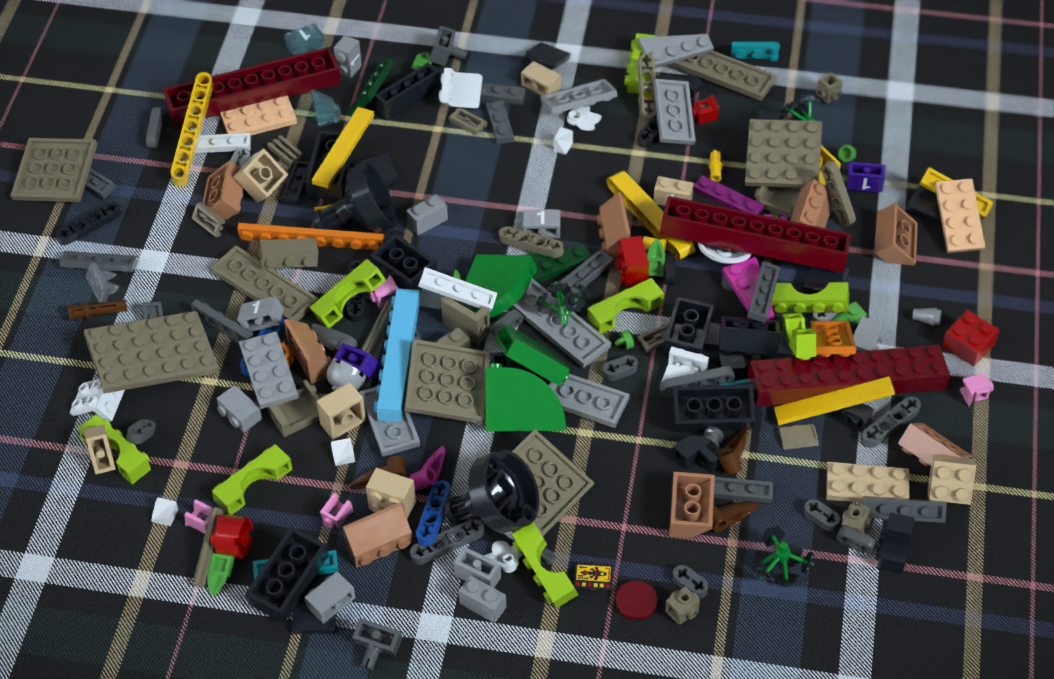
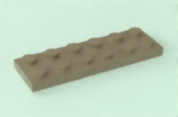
[669,51,777,101]
[210,245,318,321]

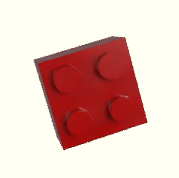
[616,236,649,289]
[942,310,1000,366]

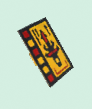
[574,562,613,590]

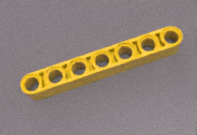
[171,72,213,187]
[606,171,695,261]

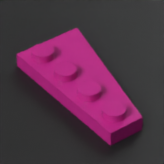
[722,257,775,321]

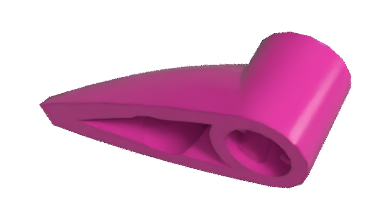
[410,446,446,491]

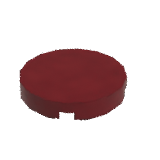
[615,581,658,621]

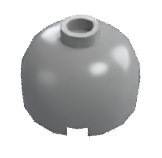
[327,358,367,391]

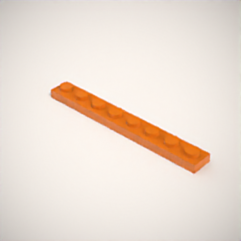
[237,223,385,251]

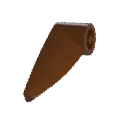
[718,429,747,475]
[350,456,407,489]
[712,502,760,532]

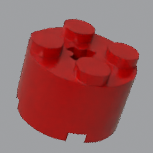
[210,515,253,559]

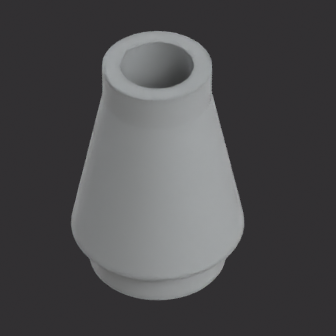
[913,307,942,326]

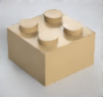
[233,148,288,203]
[317,382,366,440]
[927,454,976,505]
[366,468,416,519]

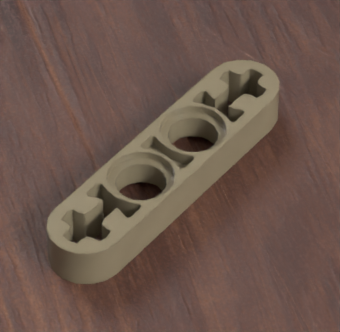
[637,53,657,120]
[821,161,856,227]
[499,227,564,258]

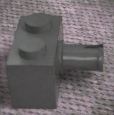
[429,25,468,66]
[352,618,403,671]

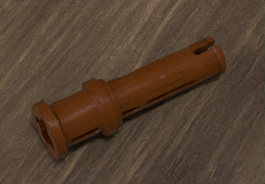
[68,299,127,321]

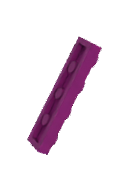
[693,175,764,215]

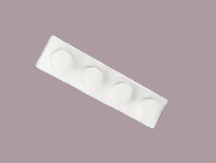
[185,133,251,153]
[418,267,497,312]

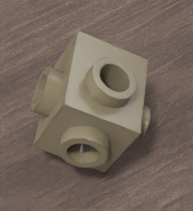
[816,72,843,104]
[842,503,874,534]
[665,586,700,626]

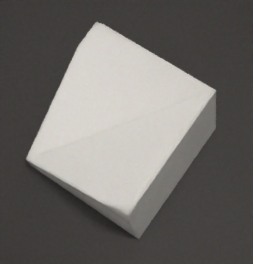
[554,127,573,154]
[331,438,355,466]
[151,498,178,526]

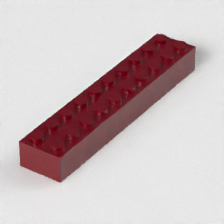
[163,47,341,126]
[659,196,851,273]
[747,345,951,406]

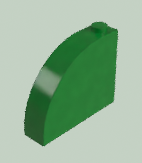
[457,254,537,318]
[496,323,570,386]
[485,364,566,431]

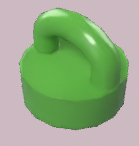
[837,145,856,162]
[615,330,634,349]

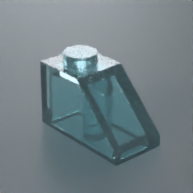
[311,90,341,127]

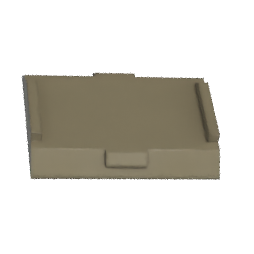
[778,423,819,450]

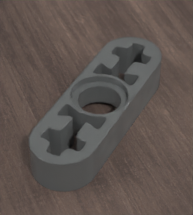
[146,107,163,148]

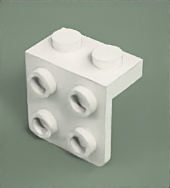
[439,68,483,109]
[661,347,709,384]
[70,379,125,422]

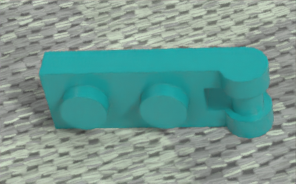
[731,42,780,61]

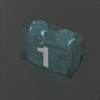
[284,23,325,56]

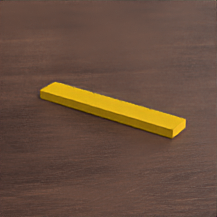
[312,107,374,189]
[774,377,895,425]

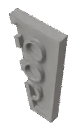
[638,34,714,68]

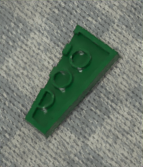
[347,58,394,117]
[526,245,591,283]

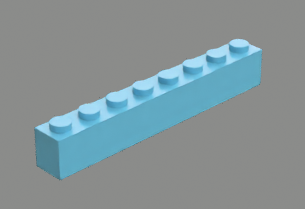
[374,289,420,422]

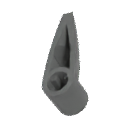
[311,323,357,355]

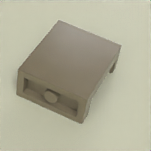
[754,186,801,218]
[441,296,490,346]
[266,380,320,437]

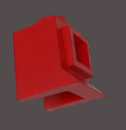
[692,94,719,125]

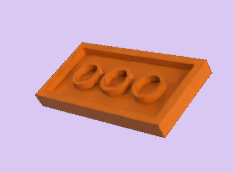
[810,321,856,357]

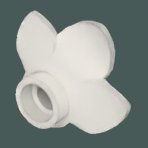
[567,105,602,131]
[483,541,523,573]

